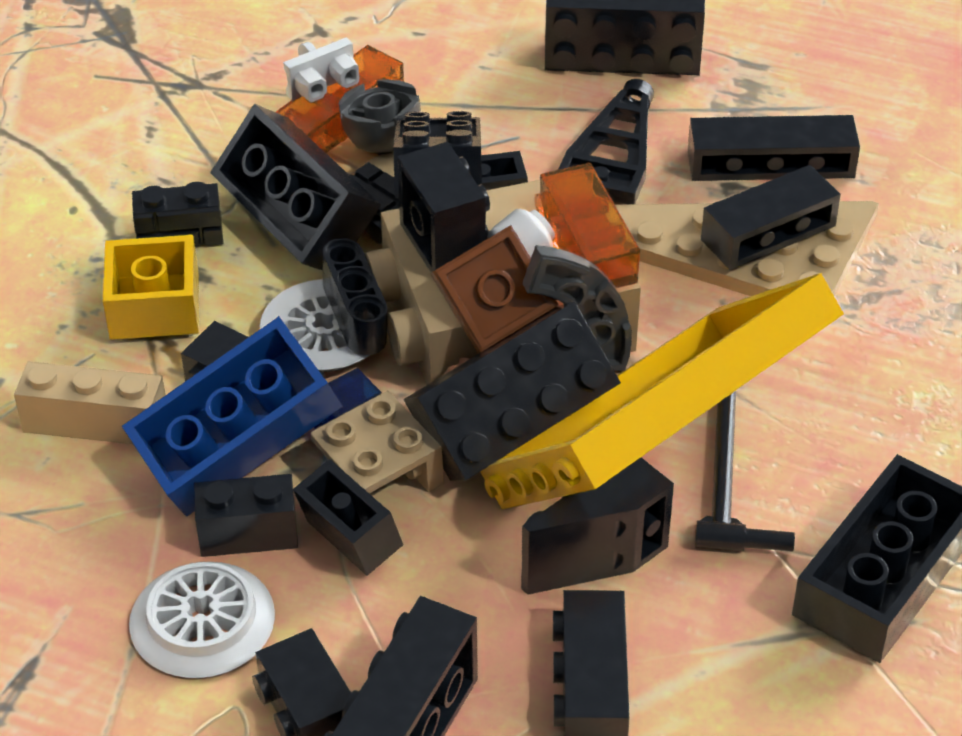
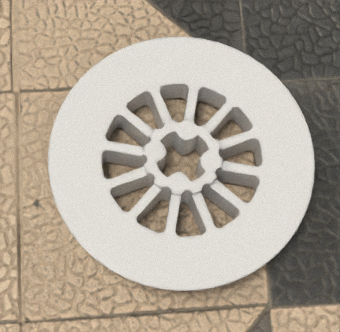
[260,279,388,372]
[129,562,275,678]

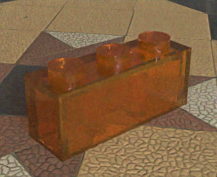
[534,163,640,288]

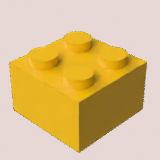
[103,235,199,340]

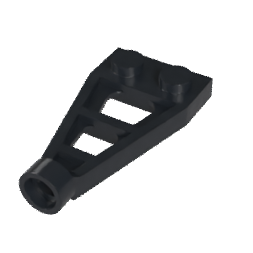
[555,79,654,205]

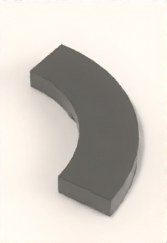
[523,245,632,371]

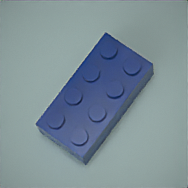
[122,316,343,517]

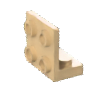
[311,390,444,493]

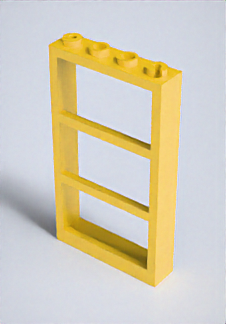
[480,273,844,509]

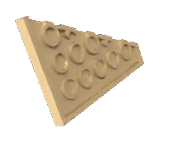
[599,201,879,297]

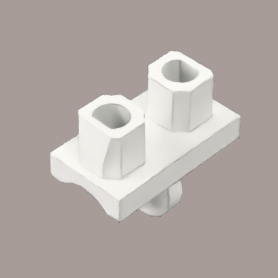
[283,37,359,103]

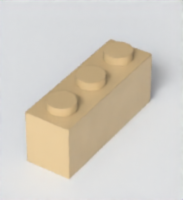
[14,361,165,444]

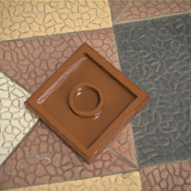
[430,225,559,353]

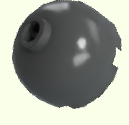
[339,79,421,155]

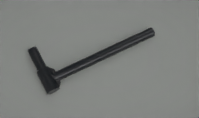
[695,391,795,552]

